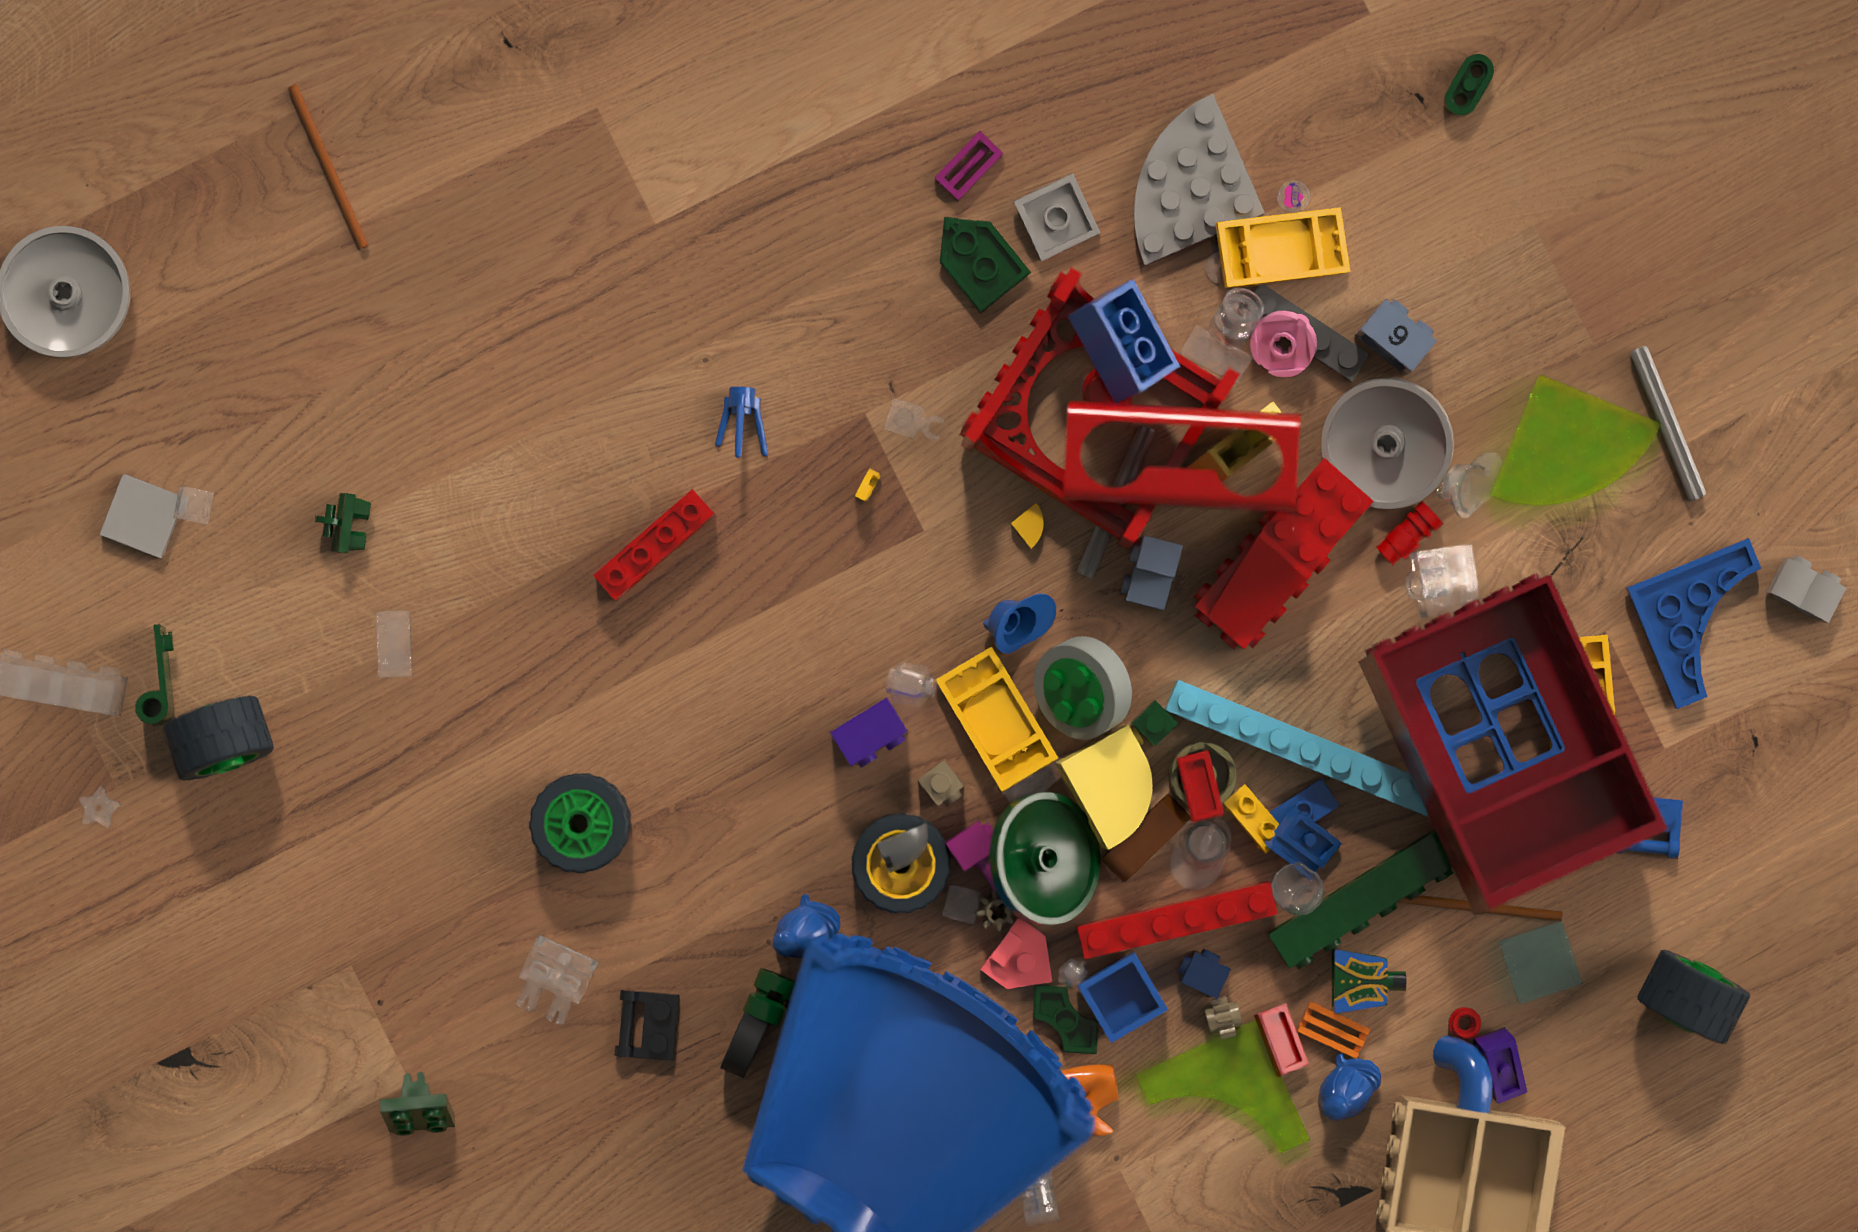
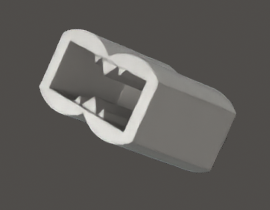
[1766,555,1846,623]

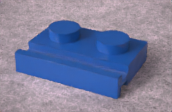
[1264,806,1342,880]

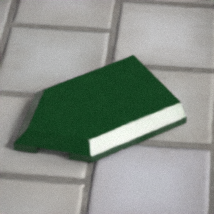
[939,217,1031,314]

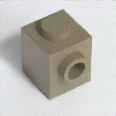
[918,759,964,807]

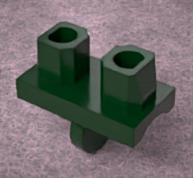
[315,493,371,553]

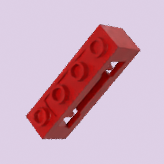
[593,489,716,601]

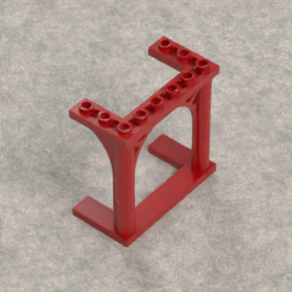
[959,267,1240,550]

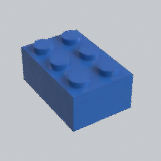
[1068,279,1180,403]

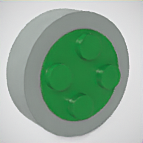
[1033,636,1132,740]

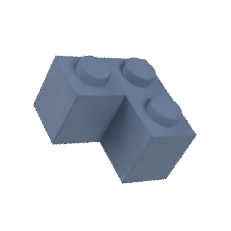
[1121,536,1183,611]

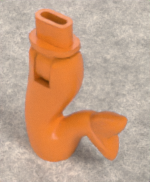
[1061,1064,1119,1136]

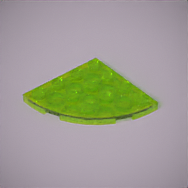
[1489,374,1661,506]

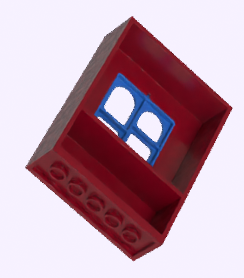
[1359,573,1668,916]

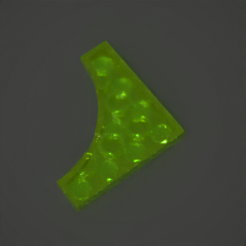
[1135,1020,1310,1153]

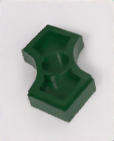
[1033,985,1098,1054]

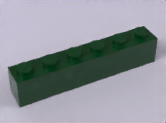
[1267,830,1454,970]

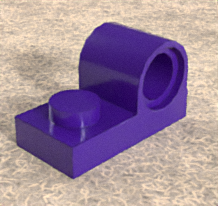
[1473,1027,1527,1104]

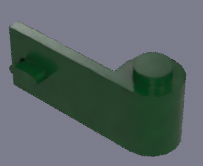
[135,624,174,727]

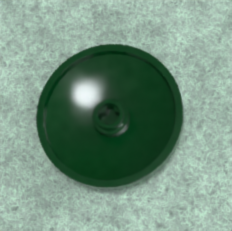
[989,792,1101,925]

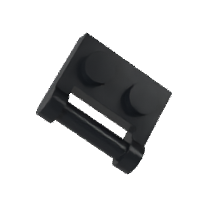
[614,990,680,1061]

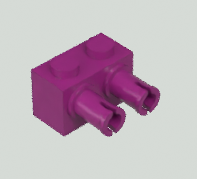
[946,820,996,891]

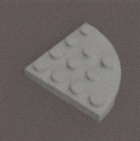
[1134,94,1265,266]

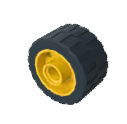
[852,813,950,914]

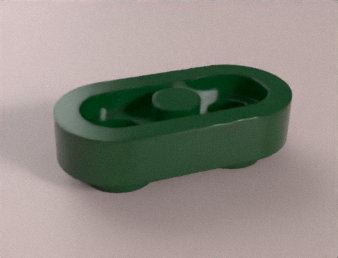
[1444,54,1494,117]

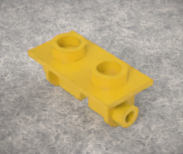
[1223,784,1279,854]

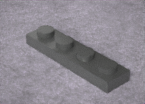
[1242,285,1370,382]

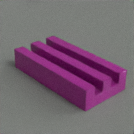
[934,131,1003,201]

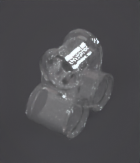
[1021,1170,1060,1227]

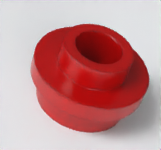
[1448,1007,1481,1040]

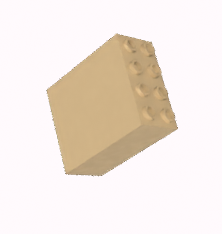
[1376,1095,1565,1232]

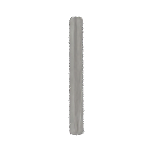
[1630,346,1706,501]
[1077,425,1155,578]

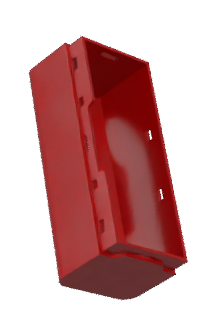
[1063,401,1301,513]

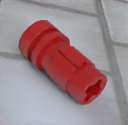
[1376,501,1444,566]

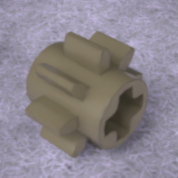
[974,889,1013,931]
[1204,996,1243,1039]

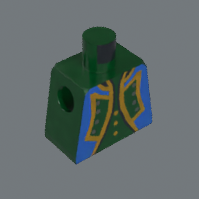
[1331,948,1406,1013]

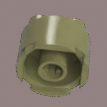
[1169,742,1237,804]

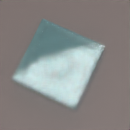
[1499,921,1583,1004]

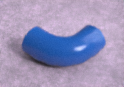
[1433,1036,1492,1113]

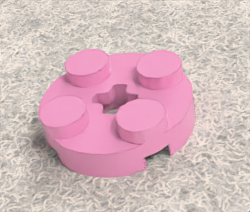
[1250,311,1317,377]

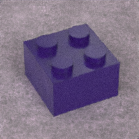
[830,698,908,768]

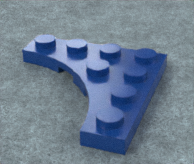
[1626,538,1761,709]

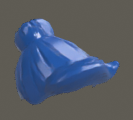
[772,894,841,958]
[1318,1054,1381,1121]

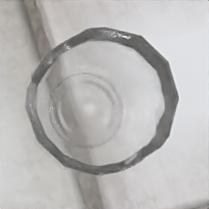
[1271,863,1325,916]

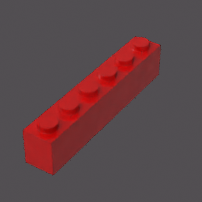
[1076,881,1278,959]

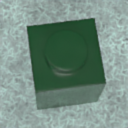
[1131,700,1179,747]

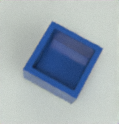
[1076,951,1168,1043]

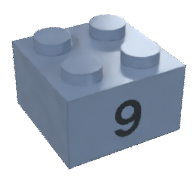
[1355,299,1437,376]

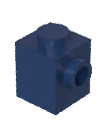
[1177,948,1231,999]

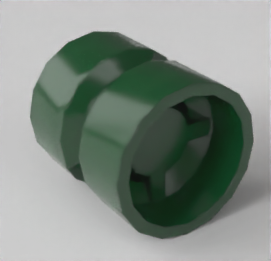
[743,968,797,1027]

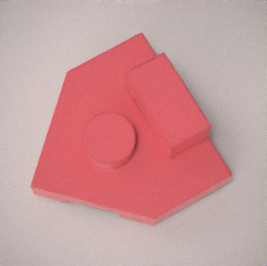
[980,917,1052,989]

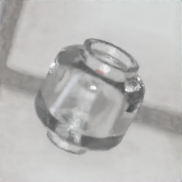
[886,661,937,707]

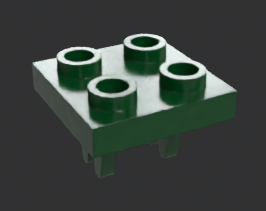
[380,1072,455,1136]

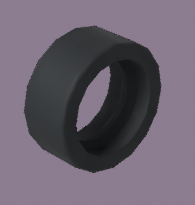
[720,1012,768,1078]

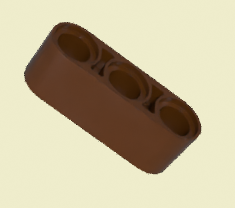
[1101,793,1190,883]

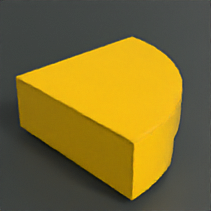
[855,469,880,503]
[1011,503,1044,549]

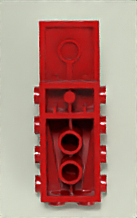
[1193,458,1374,650]

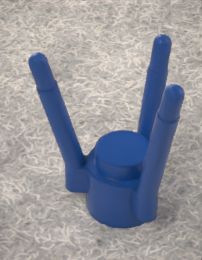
[715,387,768,458]

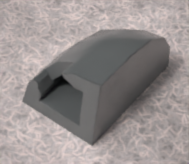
[877,823,929,873]

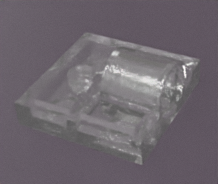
[1405,543,1482,618]

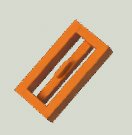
[1296,1001,1371,1059]

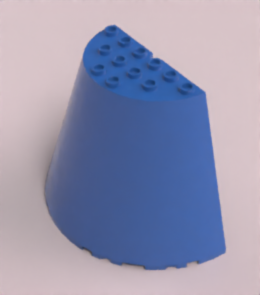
[742,934,1095,1232]

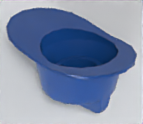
[983,593,1056,654]

